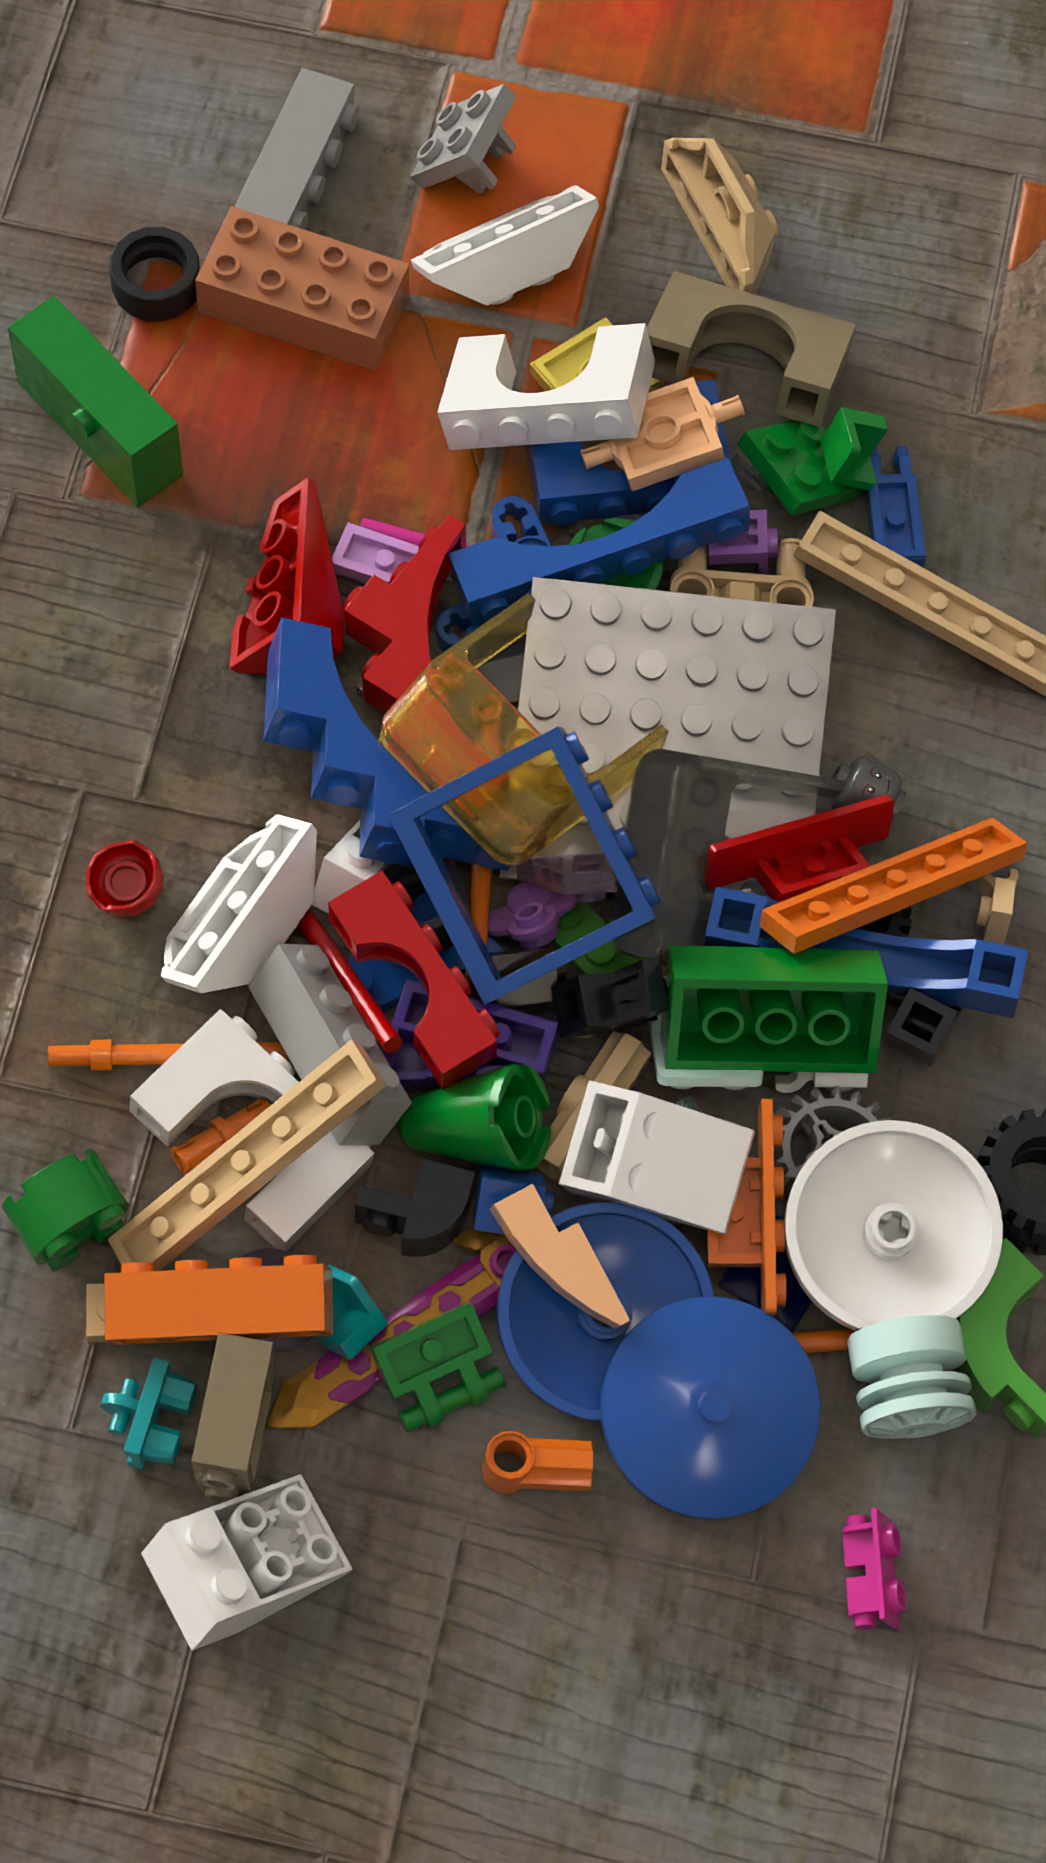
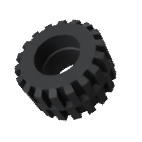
[976,1109,1046,1255]

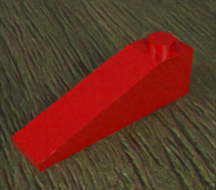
[230,477,344,674]

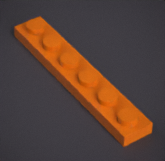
[759,817,1027,954]

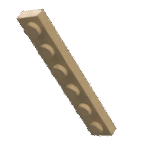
[794,511,1046,696]
[108,1039,387,1271]

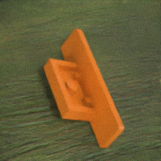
[706,1099,786,1317]

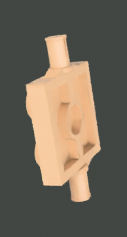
[580,377,745,491]

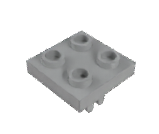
[410,84,517,194]

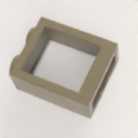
[191,1333,277,1503]

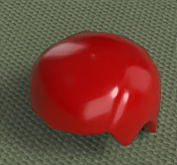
[85,840,164,918]

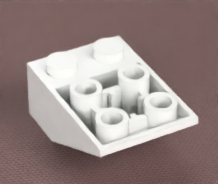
[559,1080,755,1235]
[141,1474,353,1651]

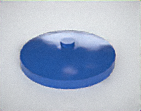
[496,1202,714,1422]
[600,1296,820,1519]

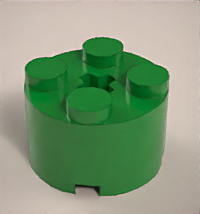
[2,1149,129,1272]

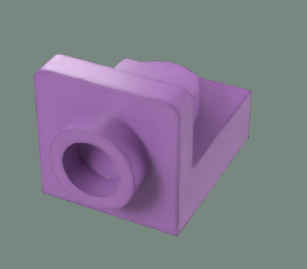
[709,510,778,575]

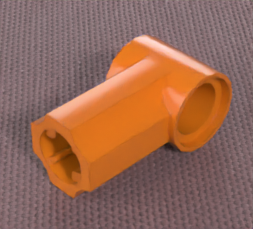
[481,1431,593,1494]

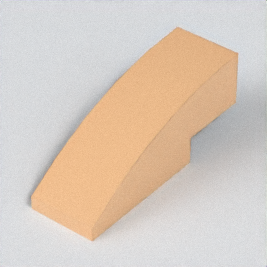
[490,1184,630,1329]

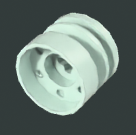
[847,1315,977,1439]

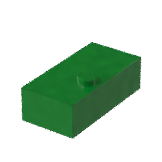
[8,296,183,508]
[660,945,888,1074]

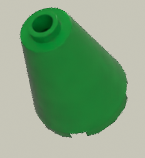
[398,1064,551,1171]

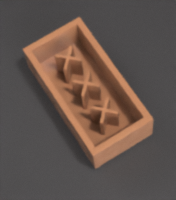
[195,206,409,371]

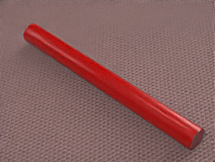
[298,909,402,1053]

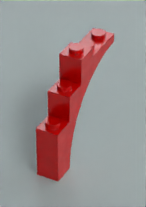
[343,514,512,815]

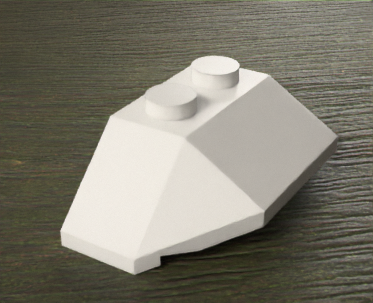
[411,185,599,305]
[161,814,317,993]

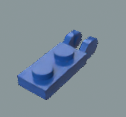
[865,446,926,567]

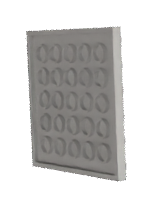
[499,577,836,903]

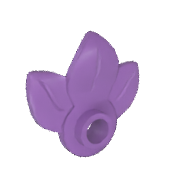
[488,878,580,949]

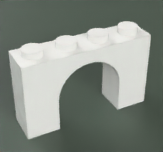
[437,323,655,450]
[129,1009,375,1255]

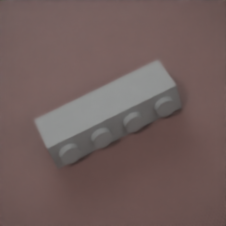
[234,67,360,230]
[248,943,412,1145]

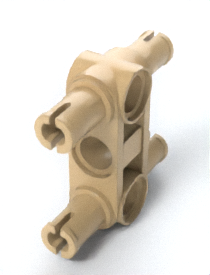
[669,538,814,607]

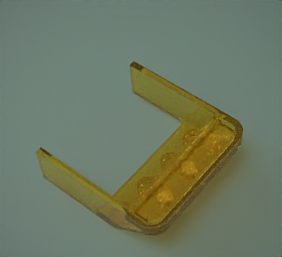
[380,593,669,865]

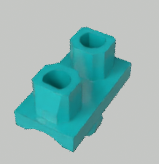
[100,1357,198,1470]

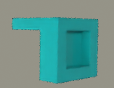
[316,1264,389,1360]

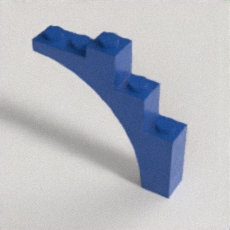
[263,617,524,871]

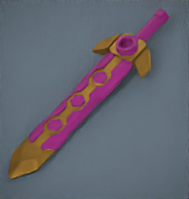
[268,1228,516,1428]

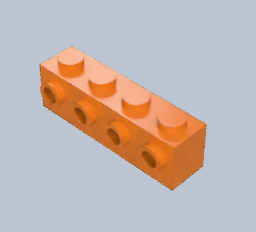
[104,1255,334,1345]

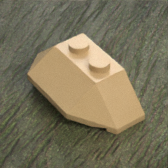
[661,138,778,294]

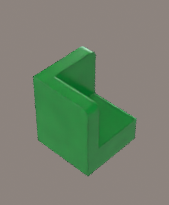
[820,407,888,490]

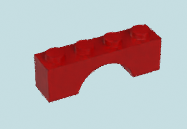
[328,871,500,1090]

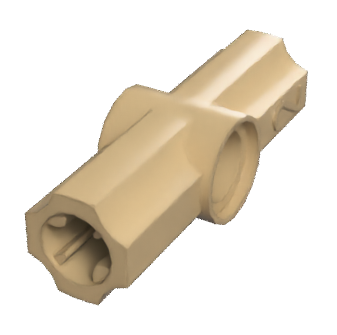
[537,1031,652,1183]

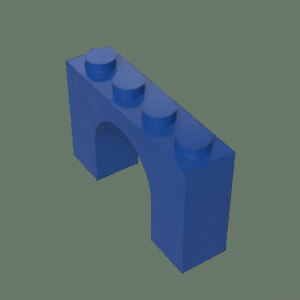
[525,379,731,525]

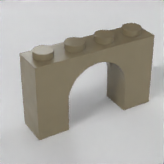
[647,271,856,428]

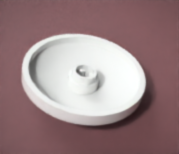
[784,1120,1003,1331]

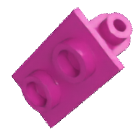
[842,1508,906,1630]

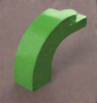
[956,1238,1046,1439]

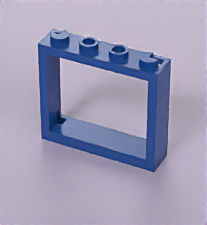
[387,726,662,1005]

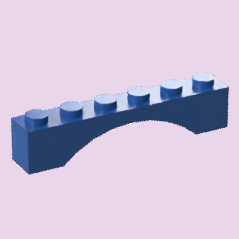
[448,457,750,626]
[705,886,1028,1018]

